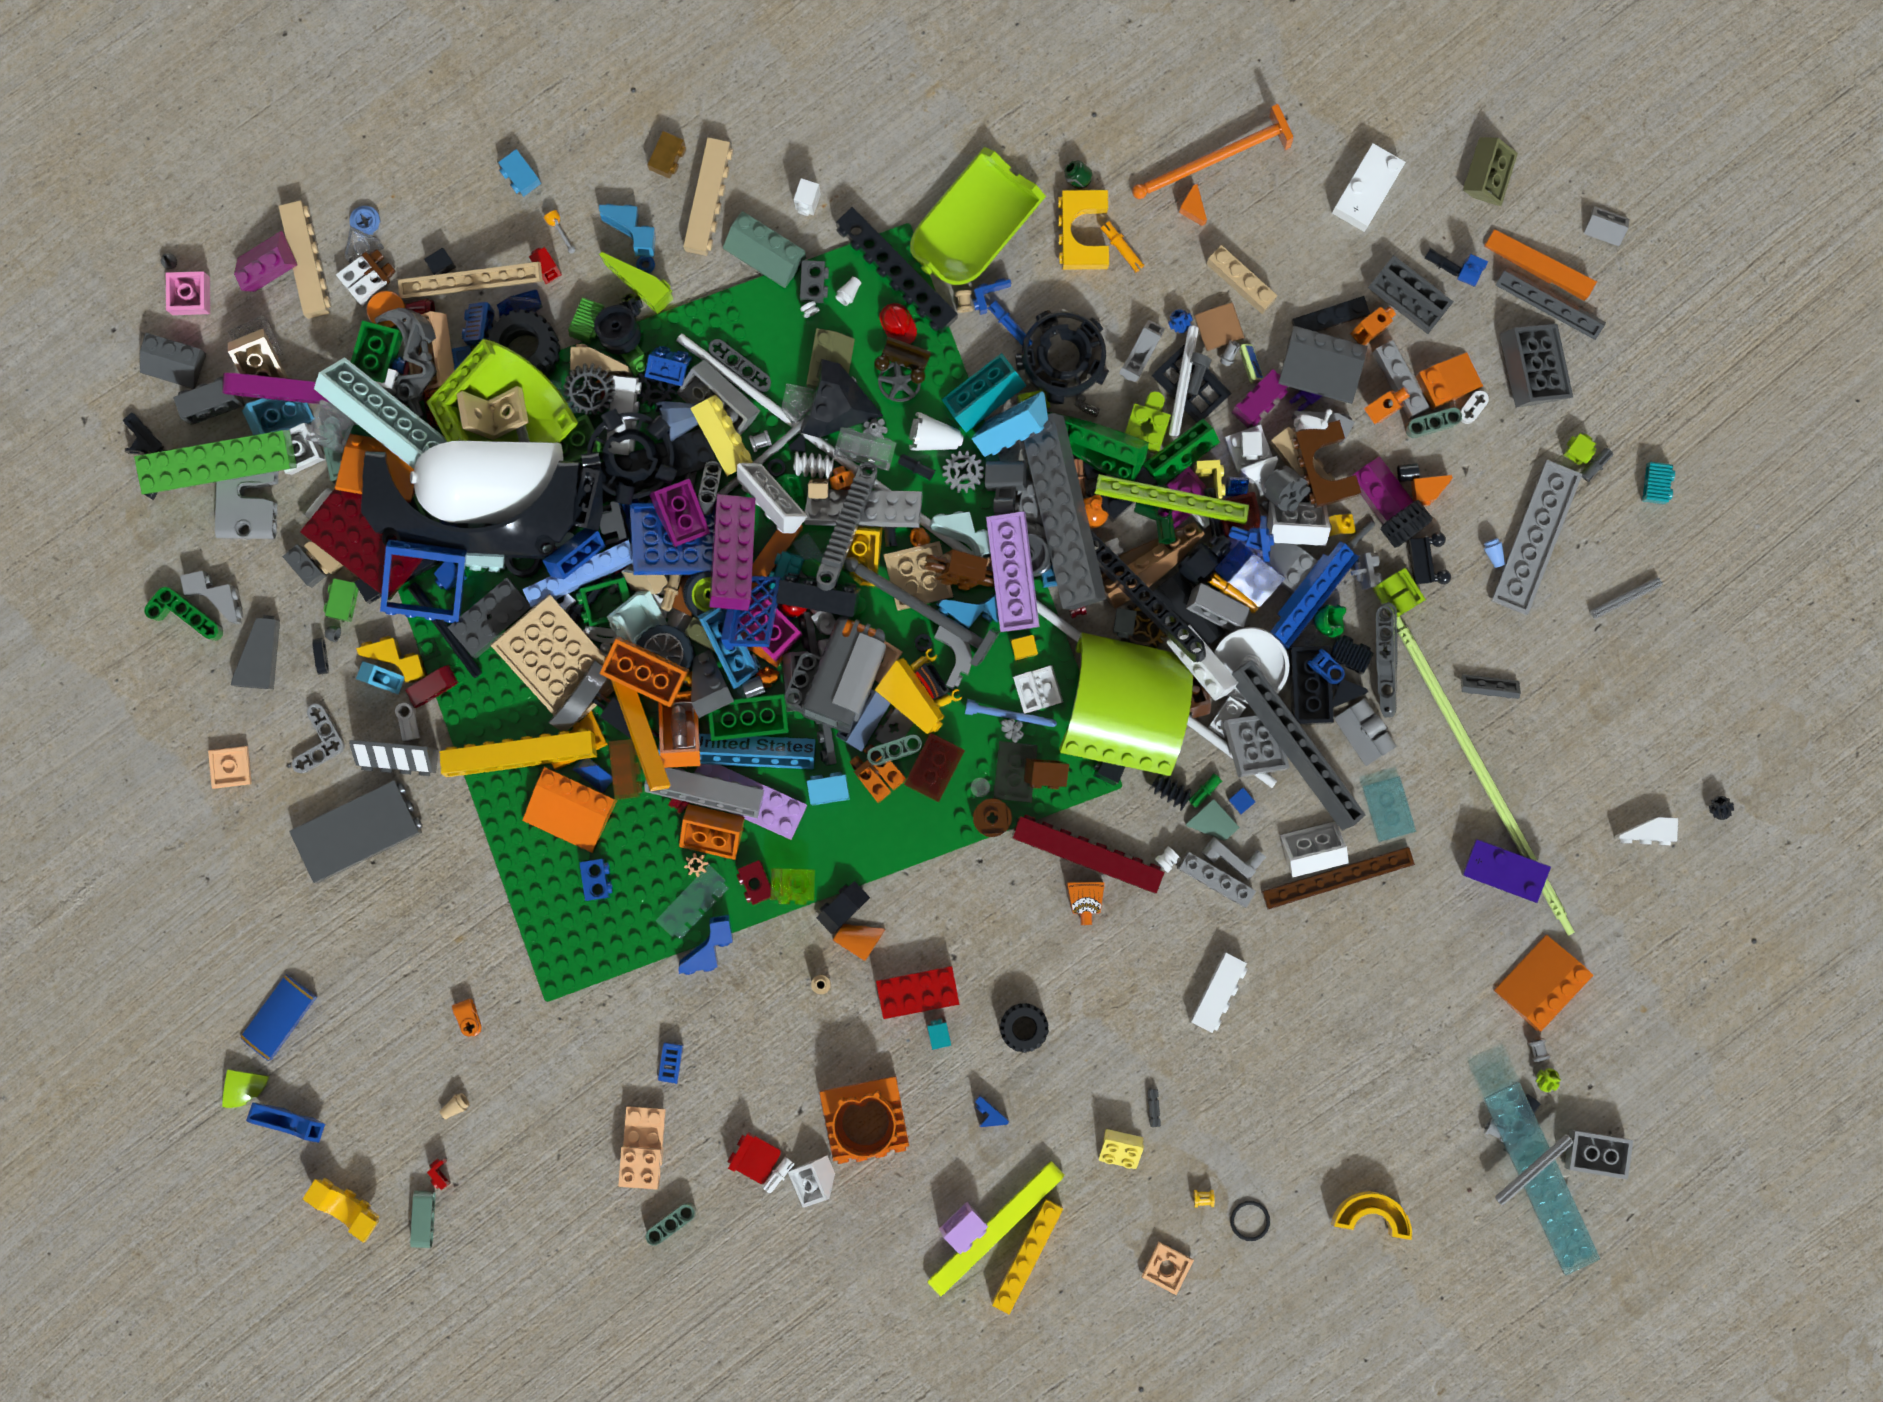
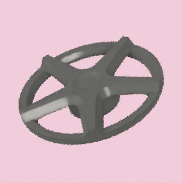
[878,361,921,402]

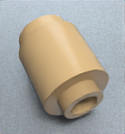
[811,975,831,995]

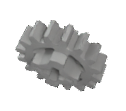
[943,451,984,493]

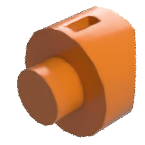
[829,466,855,490]

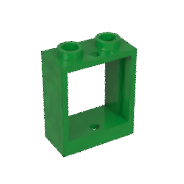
[576,577,630,626]

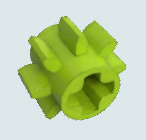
[1536,1068,1561,1092]

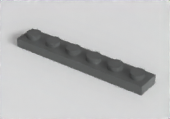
[1496,268,1606,340]

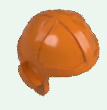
[1083,495,1109,528]

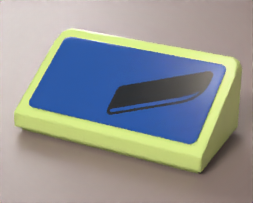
[1239,344,1264,384]

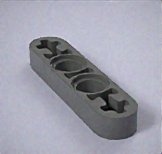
[709,339,771,392]

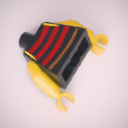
[910,649,962,708]

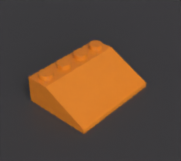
[335,434,415,503]
[522,767,617,853]
[1494,935,1594,1032]

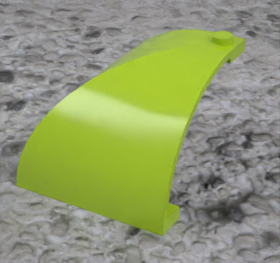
[427,339,578,443]

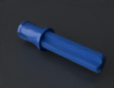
[988,300,1033,348]

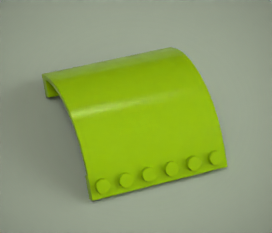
[1060,632,1193,776]

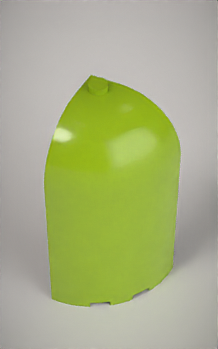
[910,147,1046,285]

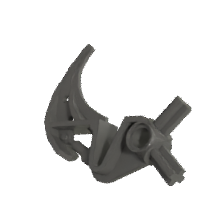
[375,308,437,419]

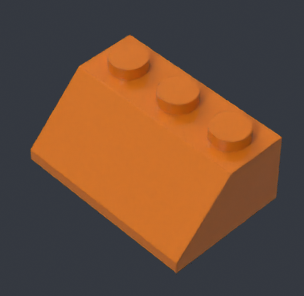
[679,804,745,860]

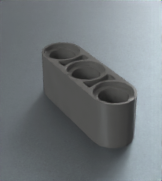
[698,461,722,516]

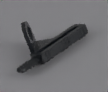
[123,412,168,455]

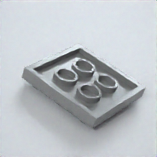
[1223,715,1290,777]

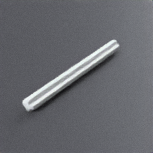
[1169,326,1199,437]

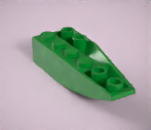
[1047,412,1149,481]

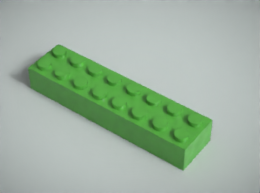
[134,430,297,494]

